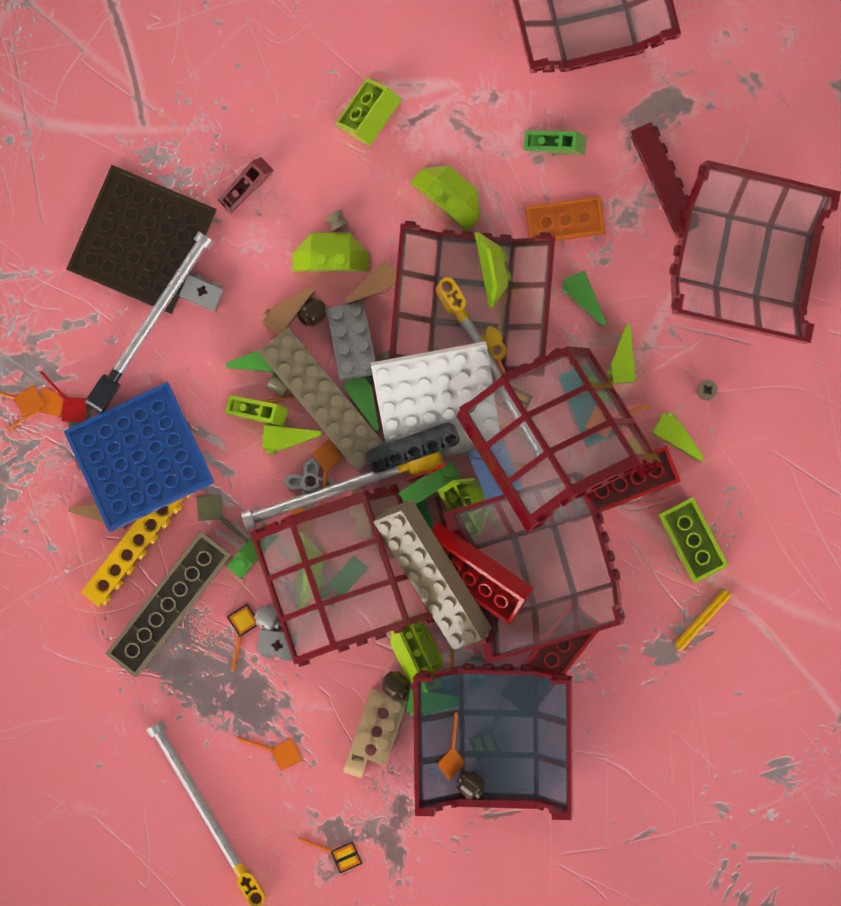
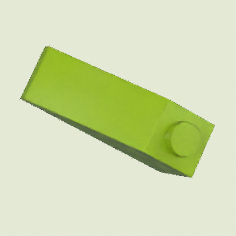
[607,324,636,385]
[225,395,288,427]
[651,412,704,462]
[262,425,322,454]

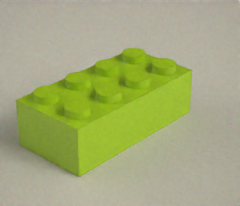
[657,497,729,584]

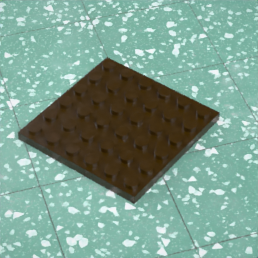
[66,165,217,314]

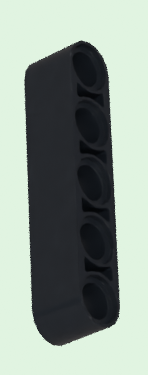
[366,423,460,473]

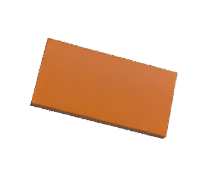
[525,196,606,241]

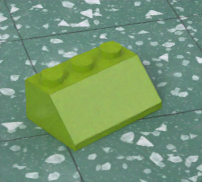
[335,78,402,146]

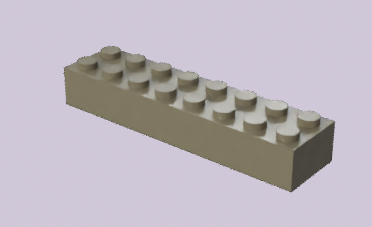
[258,327,385,471]
[373,499,492,650]
[105,531,233,678]

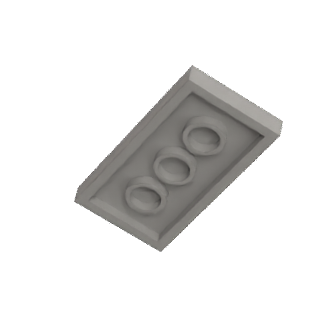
[326,301,375,381]

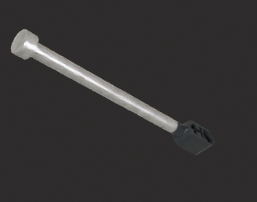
[85,231,214,414]

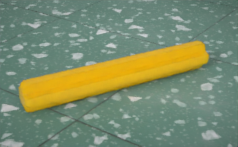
[674,589,731,650]

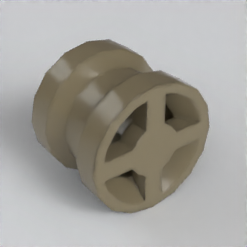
[325,210,349,232]
[697,380,717,400]

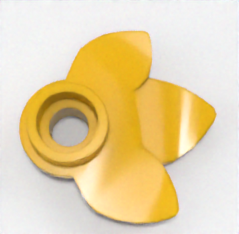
[480,326,507,360]

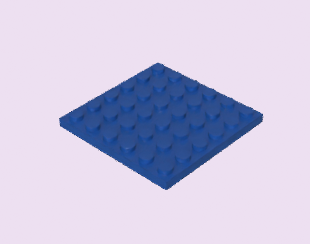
[64,382,215,533]

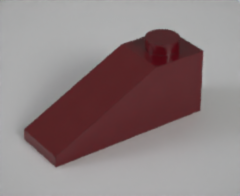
[218,157,274,213]

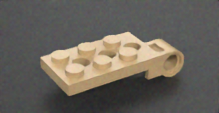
[343,689,408,778]

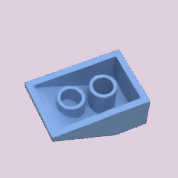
[468,439,523,507]

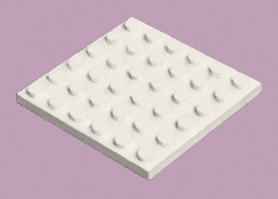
[371,341,500,457]

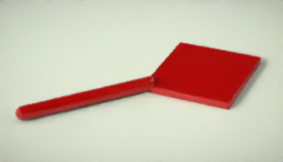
[40,371,87,422]
[404,463,445,481]

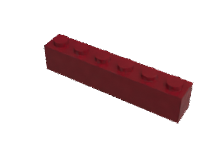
[629,122,700,237]

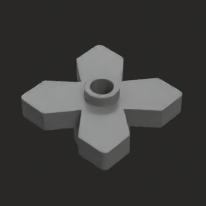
[283,458,334,510]

